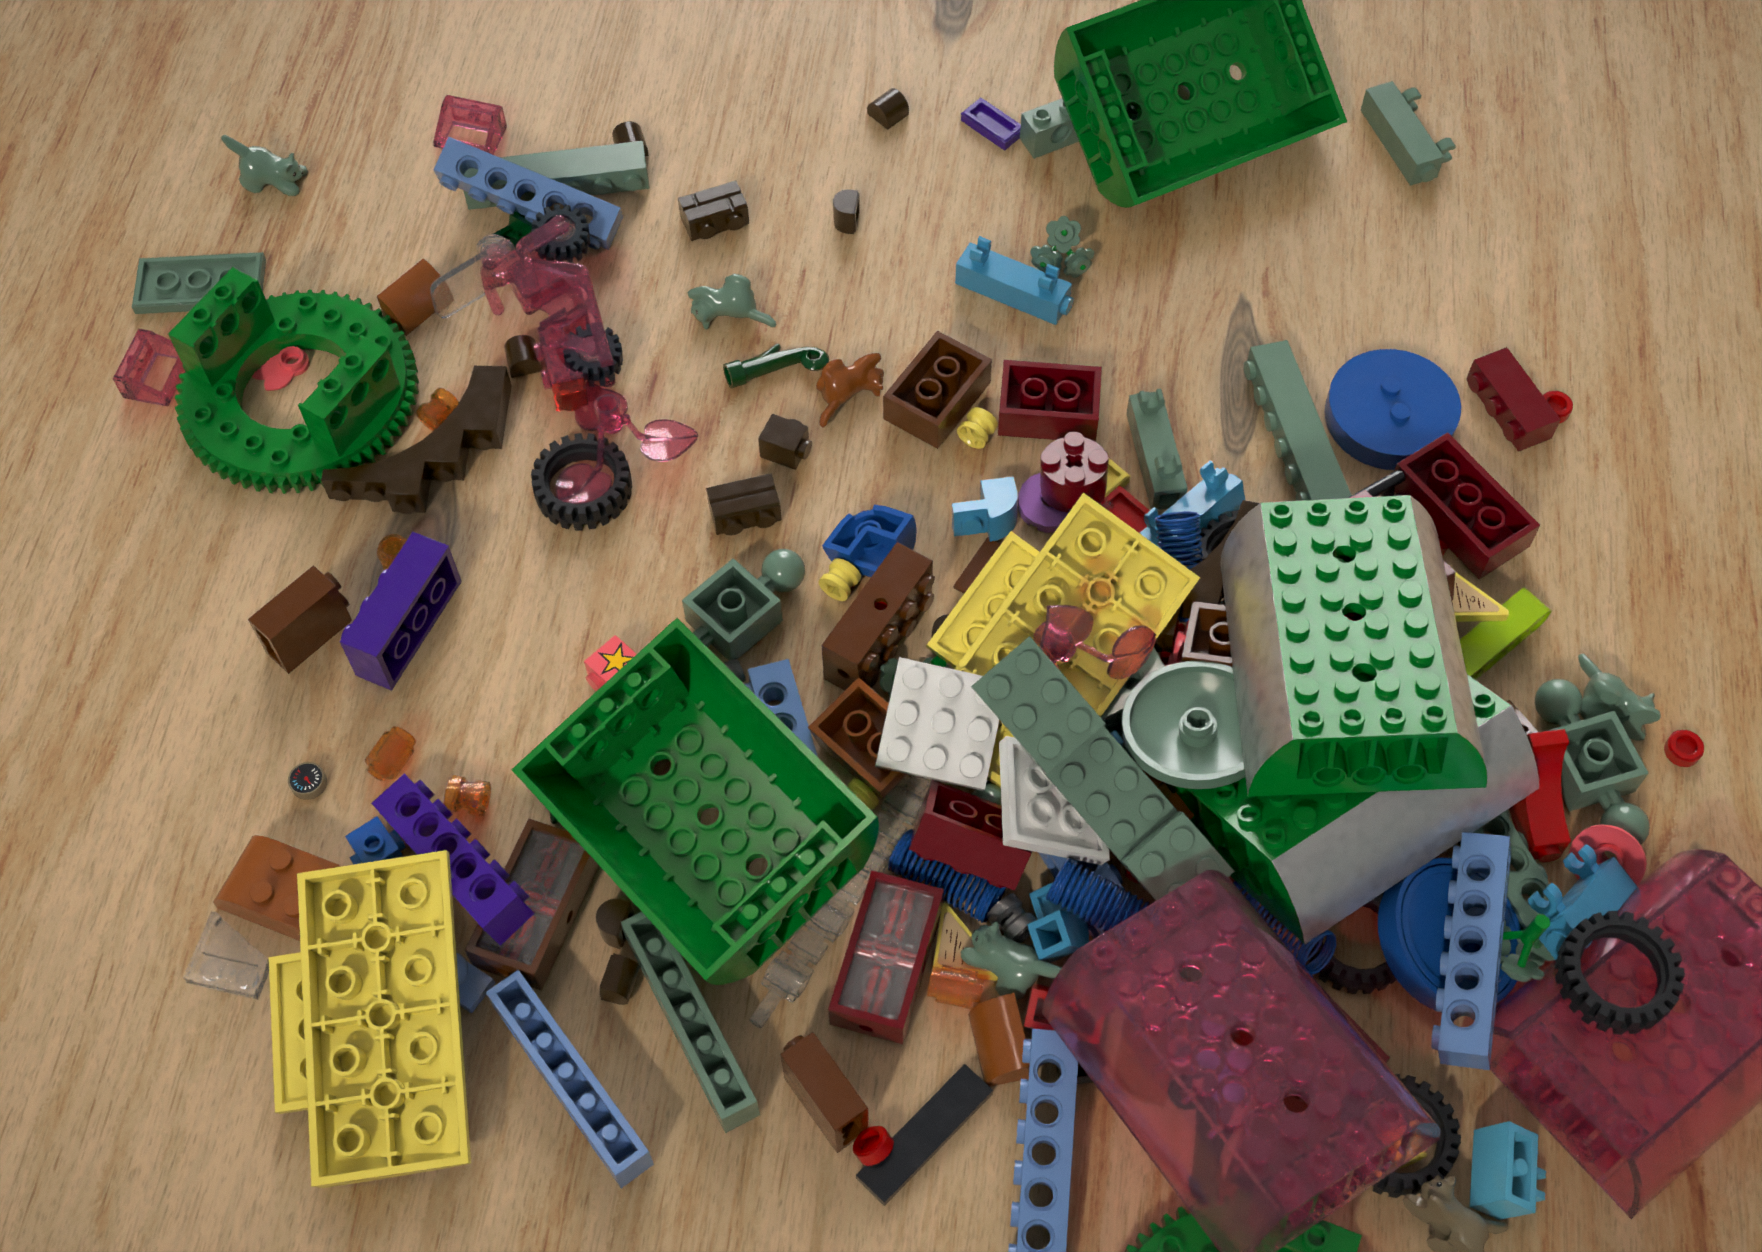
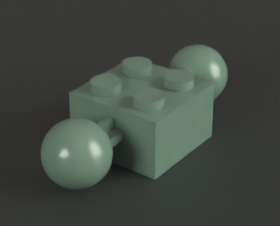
[682,549,805,660]
[1535,679,1650,845]

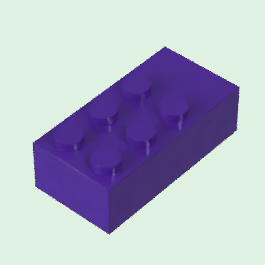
[340,532,462,691]

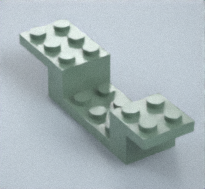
[971,636,1235,922]

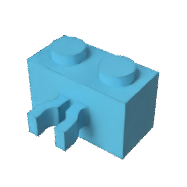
[1470,1121,1546,1220]

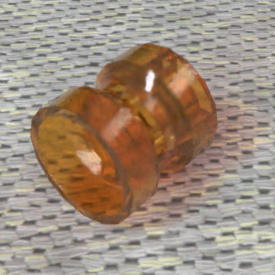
[416,387,459,431]
[444,775,491,817]

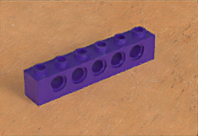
[371,773,535,946]

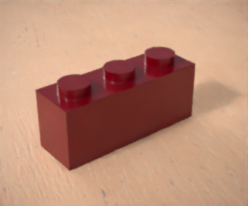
[1466,347,1561,452]

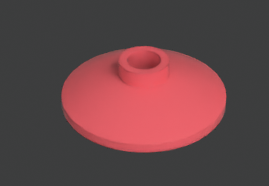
[1569,824,1647,886]

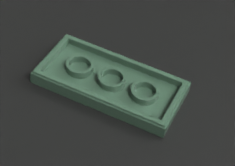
[132,252,266,314]

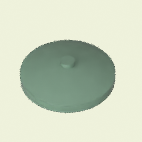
[1122,661,1245,789]

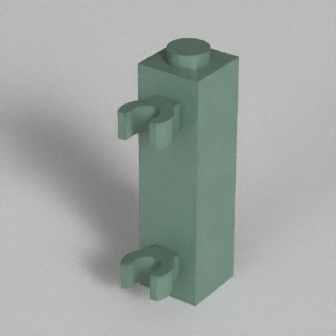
[1361,81,1456,186]
[1126,389,1188,510]

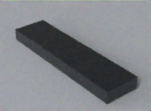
[856,1064,993,1206]

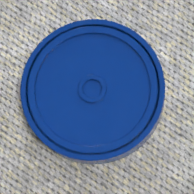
[1324,349,1461,470]
[1378,858,1521,1013]

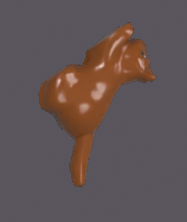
[816,353,884,428]

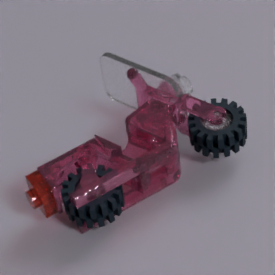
[430,204,623,412]

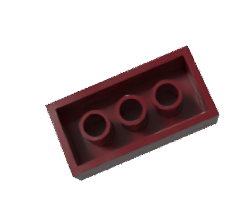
[1394,432,1540,580]

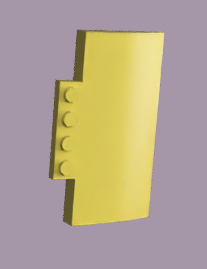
[926,493,1200,788]
[269,850,471,1188]

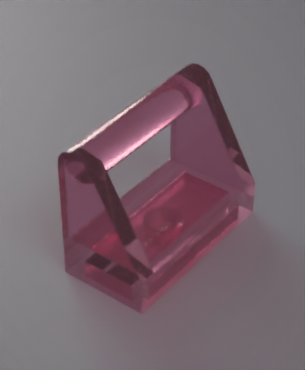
[433,95,507,155]
[113,328,185,406]

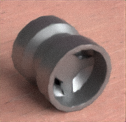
[987,893,1037,944]

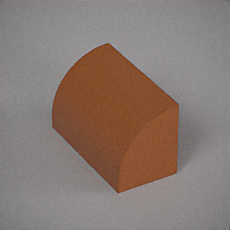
[377,258,452,336]
[968,993,1030,1087]

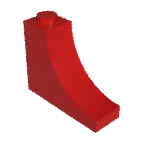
[1509,729,1571,863]

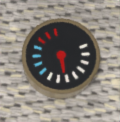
[288,762,327,800]

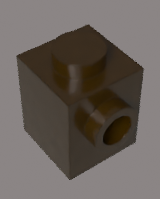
[758,414,812,470]

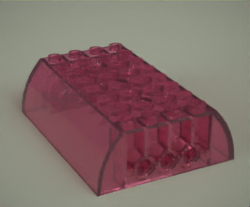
[1472,849,1762,1219]
[1042,870,1440,1252]

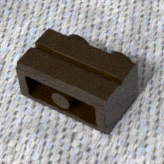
[678,180,749,241]
[706,473,782,536]

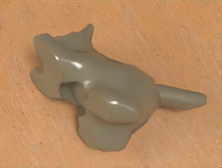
[1403,1175,1508,1252]

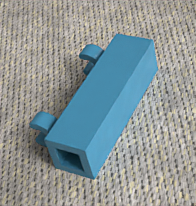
[955,236,1074,325]
[1140,461,1245,561]
[1528,844,1637,960]

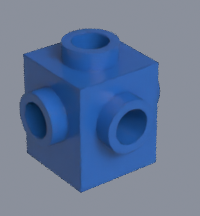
[345,816,406,864]

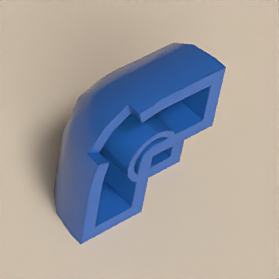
[822,505,917,579]

